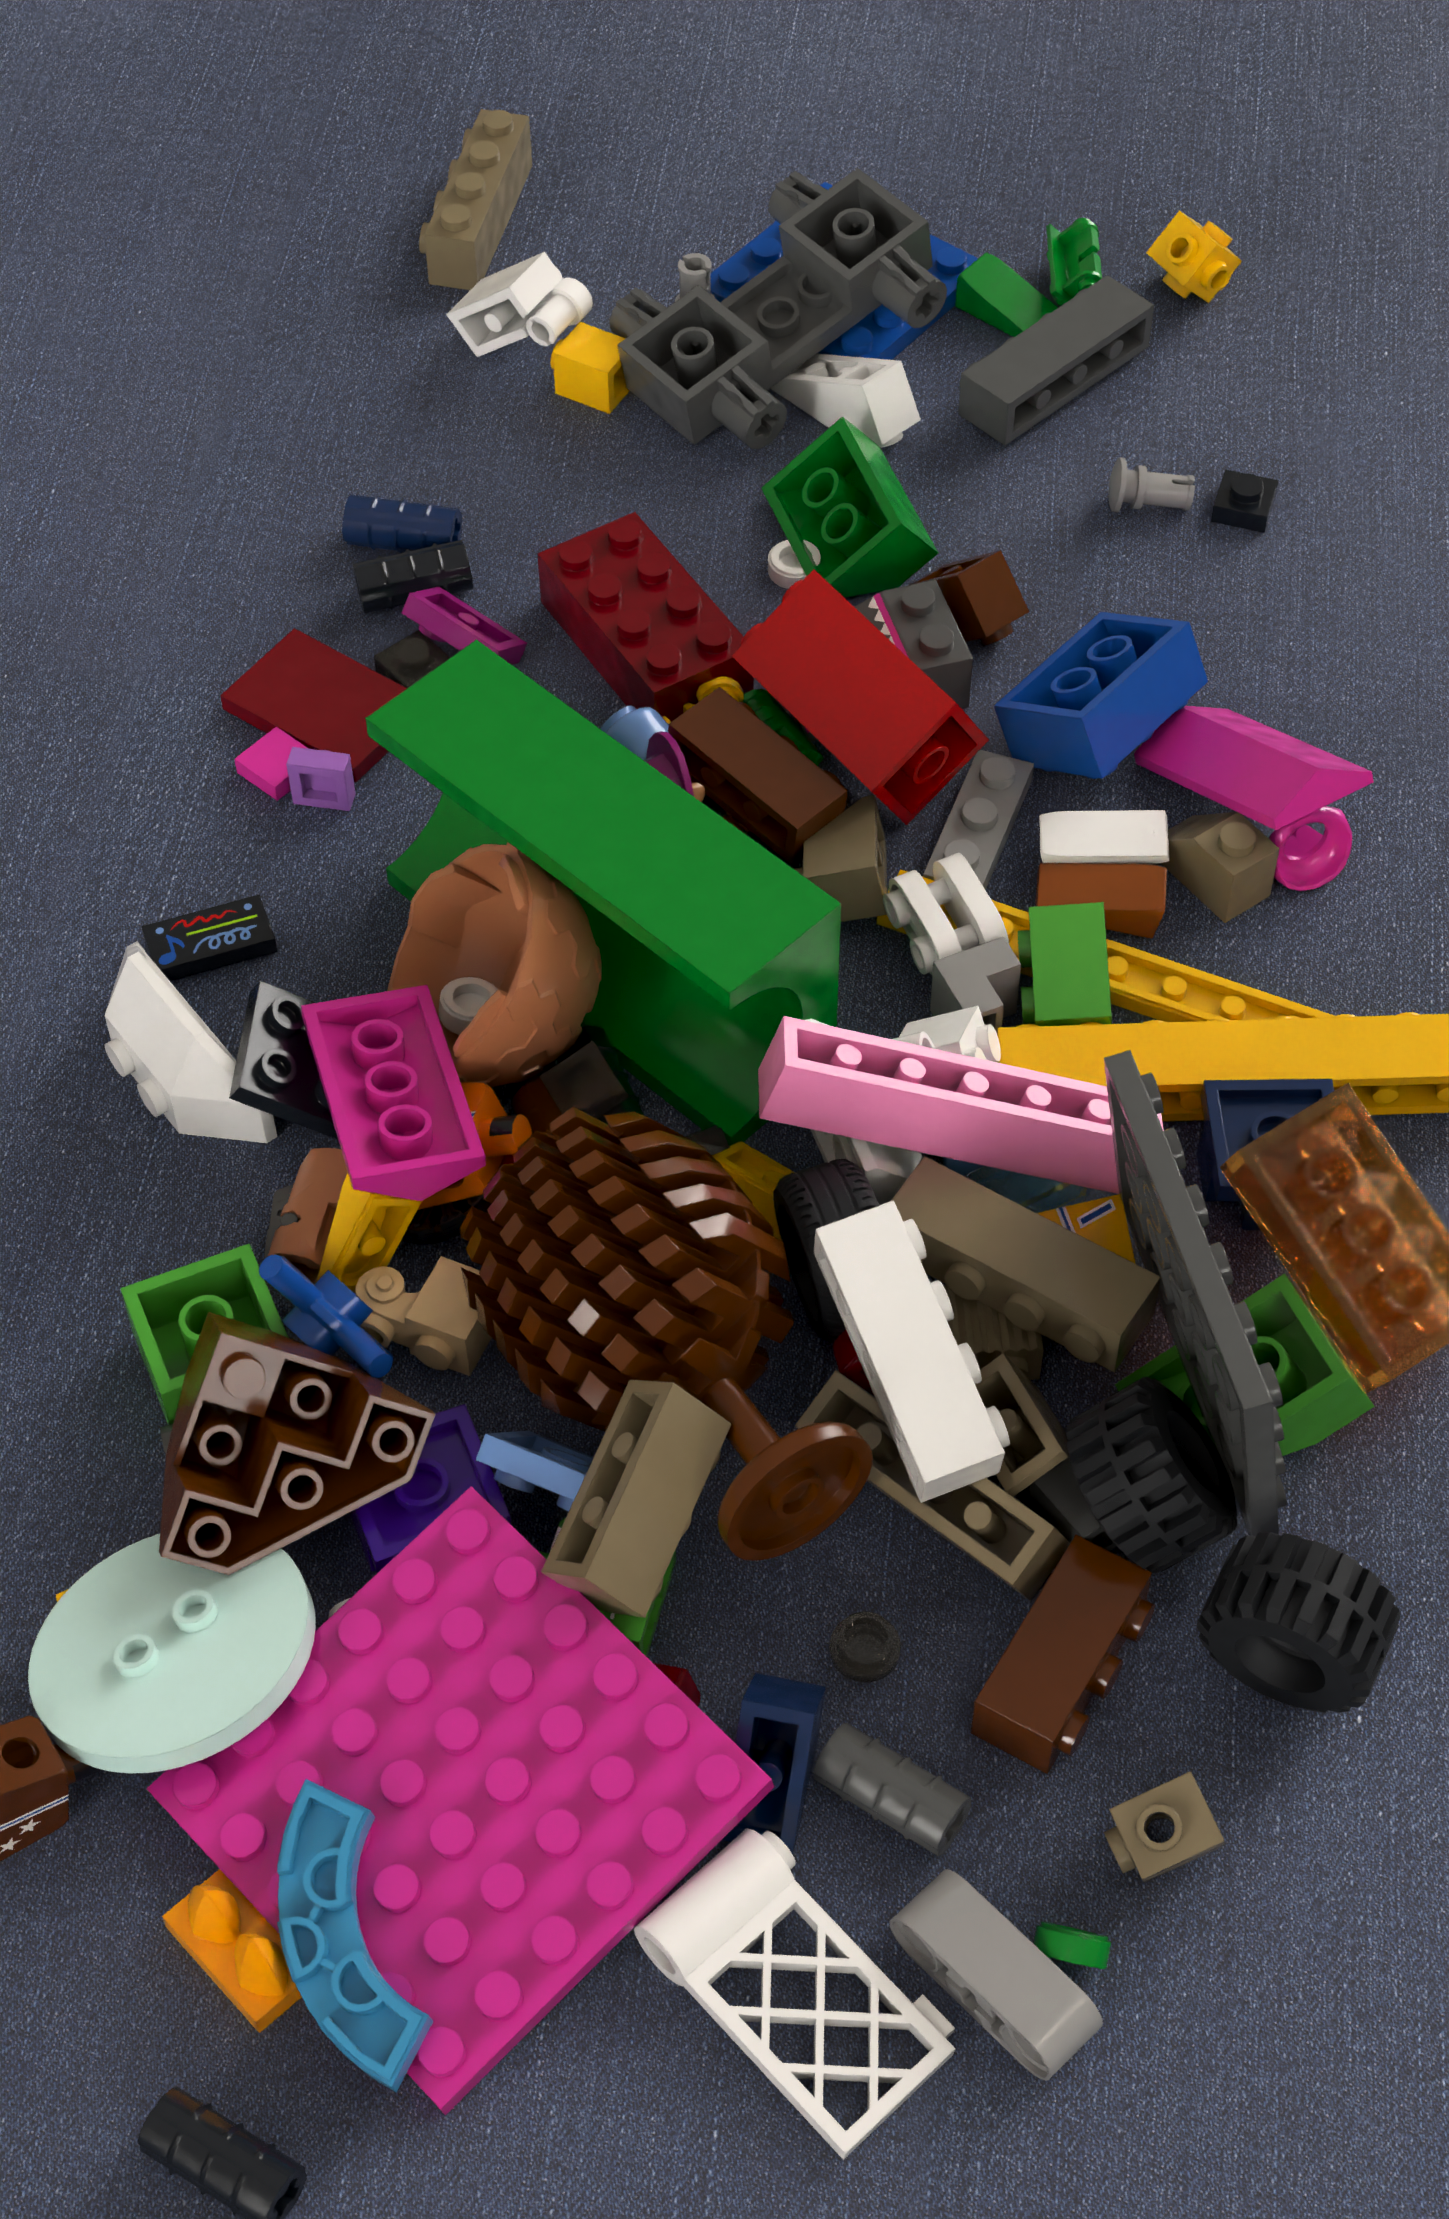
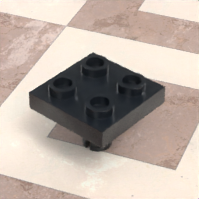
[229,981,338,1139]

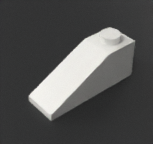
[771,354,921,448]

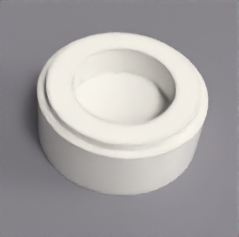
[768,540,821,589]
[439,977,498,1035]

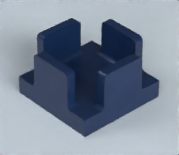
[1197,1079,1351,1230]

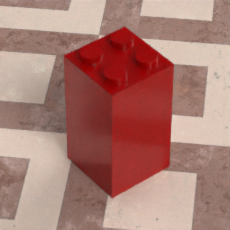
[732,569,989,825]

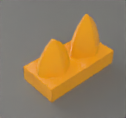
[162,1869,302,2033]

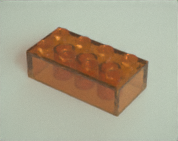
[1220,1083,1449,1392]

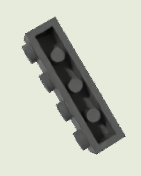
[958,275,1154,445]

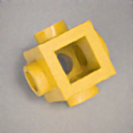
[1146,210,1242,303]

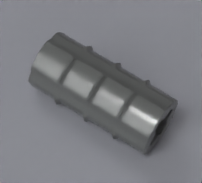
[813,1722,971,1856]

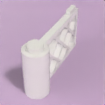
[634,1828,956,2160]

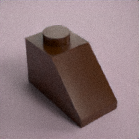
[910,550,1029,646]

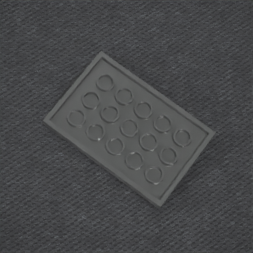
[1104,1050,1287,1537]

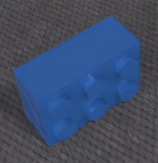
[994,612,1208,779]

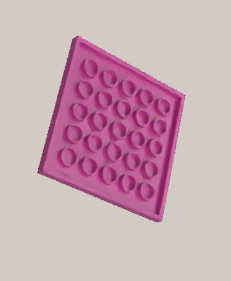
[146,1486,774,2115]

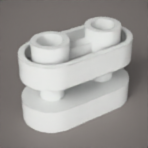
[883,853,1009,975]

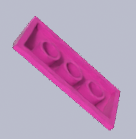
[1134,706,1374,830]
[301,985,486,1201]

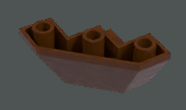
[159,1312,436,1575]

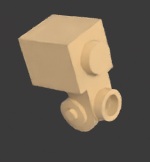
[355,1256,492,1376]

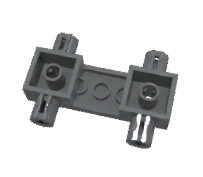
[609,168,947,449]

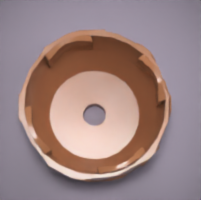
[387,842,602,1087]

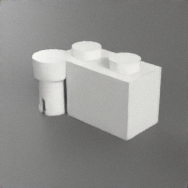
[446,252,593,357]

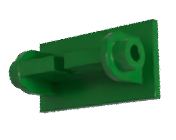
[1046,218,1103,306]

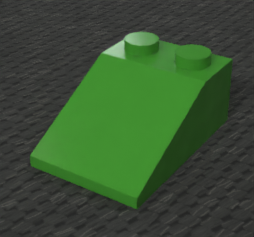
[1115,1273,1375,1456]

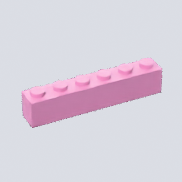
[758,1016,1163,1194]

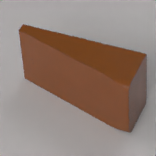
[1035,863,1167,939]

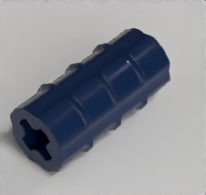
[342,495,462,553]

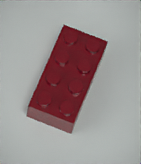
[537,512,754,722]

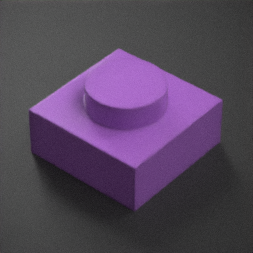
[286,747,356,811]

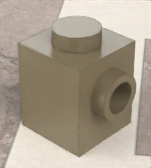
[1104,1771,1225,1883]

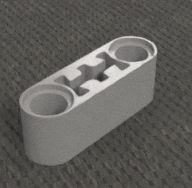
[889,1869,1103,2080]

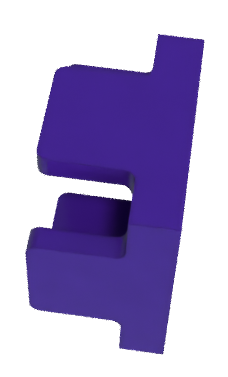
[350,1404,511,1573]

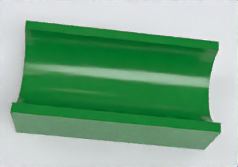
[365,639,841,1148]

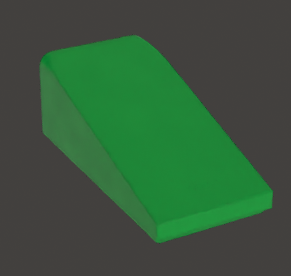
[955,252,1058,337]

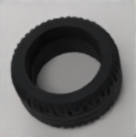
[773,1159,879,1343]

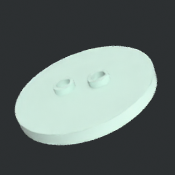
[28,1534,316,1773]

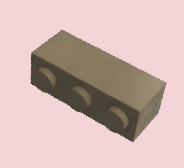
[541,1380,731,1618]

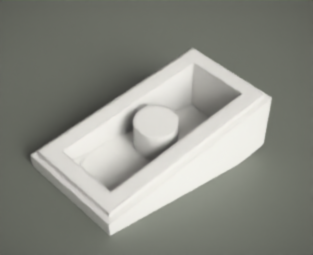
[1039,810,1170,865]

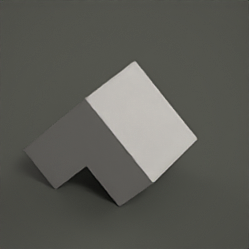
[930,937,1021,1033]

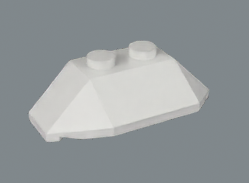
[105,941,277,1143]

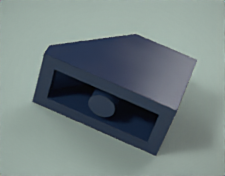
[722,1673,826,1854]

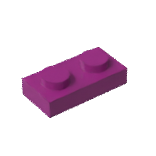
[402,586,527,665]

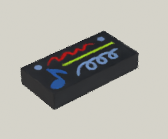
[141,895,278,981]

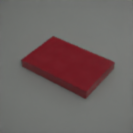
[220,628,407,782]

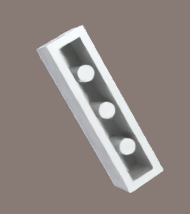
[814,1200,1010,1503]

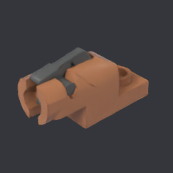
[264,1148,348,1284]

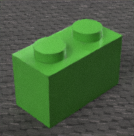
[1018,902,1112,1026]

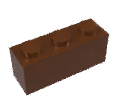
[668,687,848,866]
[971,1535,1155,1774]

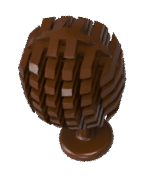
[460,1107,873,1561]

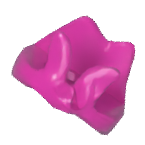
[1269,806,1352,892]

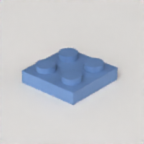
[476,1430,594,1512]

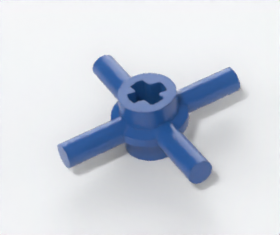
[259,1254,393,1378]

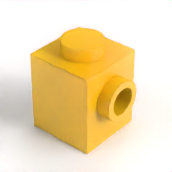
[550,322,630,414]

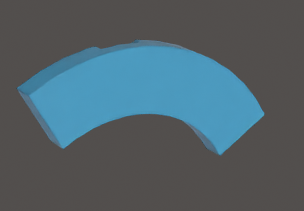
[277,1779,433,2092]

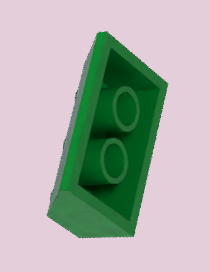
[761,416,938,597]

